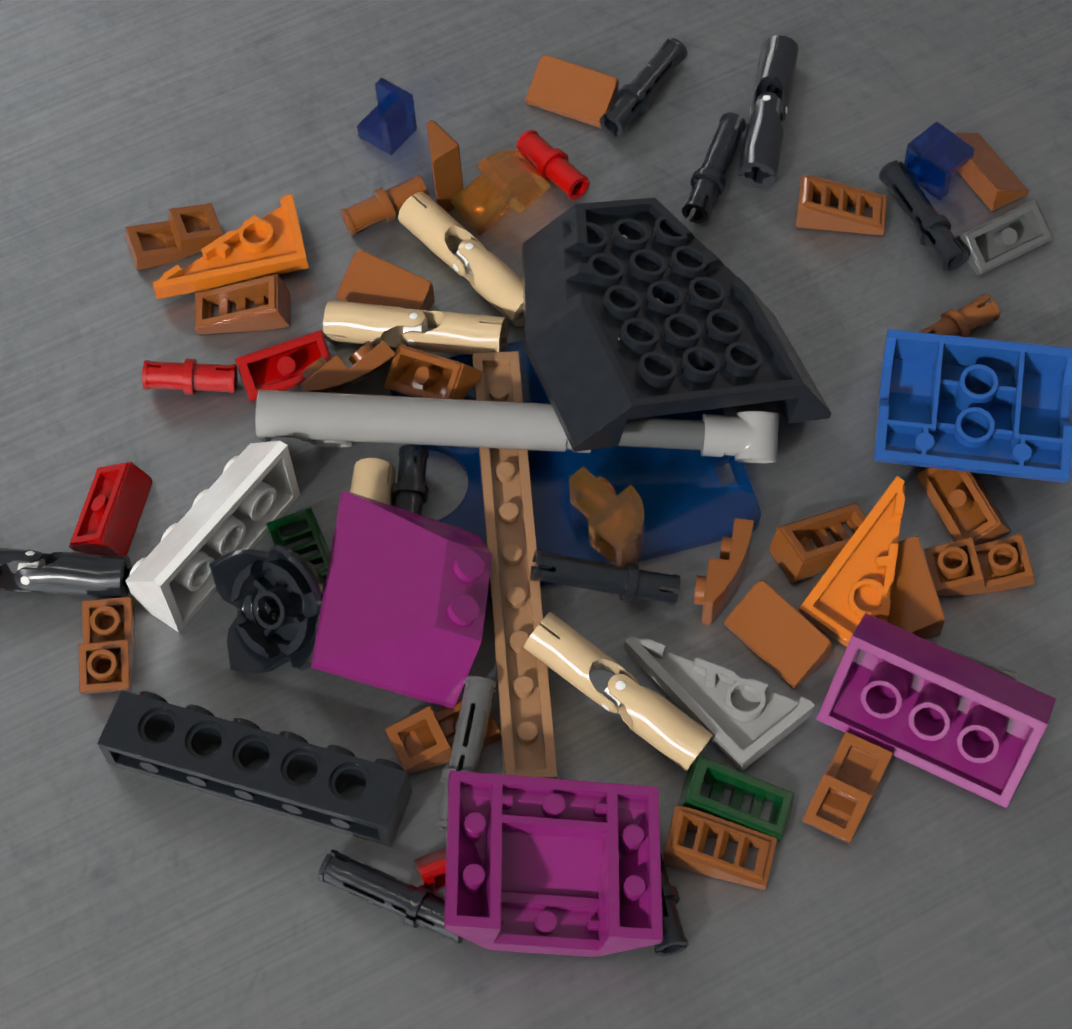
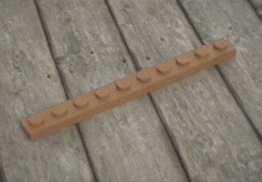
[472,351,558,779]

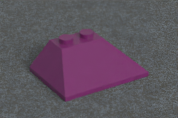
[311,490,492,709]
[444,770,663,957]

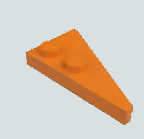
[153,194,309,300]
[798,476,906,647]

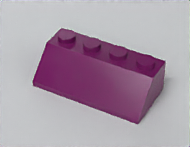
[816,612,1056,808]

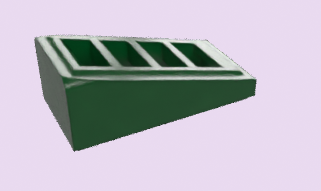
[266,507,330,580]
[678,755,795,842]

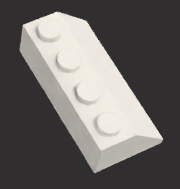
[125,441,300,632]

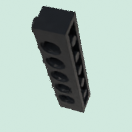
[97,690,412,847]

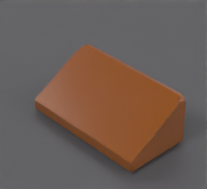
[525,55,619,128]
[427,120,464,212]
[942,132,1029,211]
[336,249,435,327]
[384,344,483,399]
[916,467,1011,546]
[887,536,945,639]
[724,579,832,689]

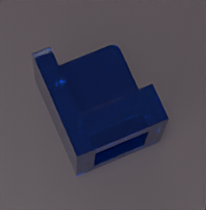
[357,78,417,155]
[904,121,975,200]

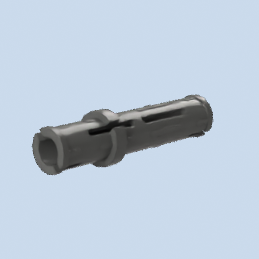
[435,676,497,832]

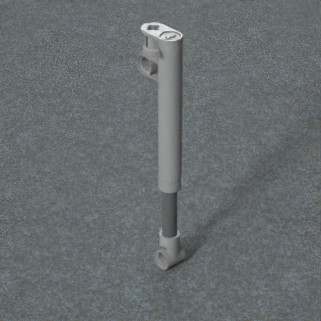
[255,389,779,463]

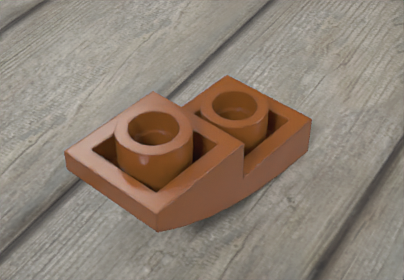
[299,340,395,393]
[694,518,754,625]
[924,534,1036,596]
[78,597,135,694]

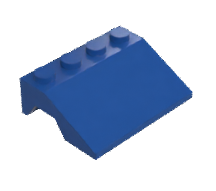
[874,329,1072,483]

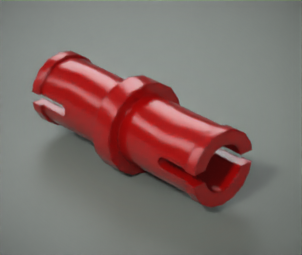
[516,130,590,201]
[142,358,238,395]

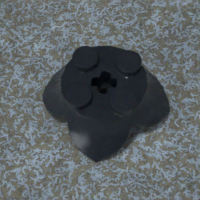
[209,545,326,674]

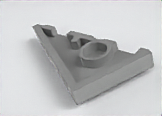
[624,635,815,772]

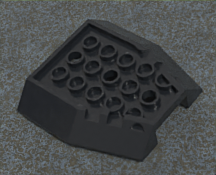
[522,197,831,452]

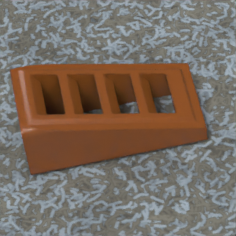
[796,175,887,235]
[195,274,291,335]
[769,503,867,583]
[663,805,777,890]

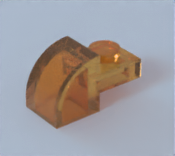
[450,150,551,236]
[569,466,644,566]

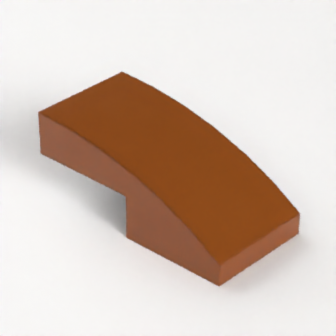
[125,203,223,270]
[385,698,502,774]
[802,732,893,844]

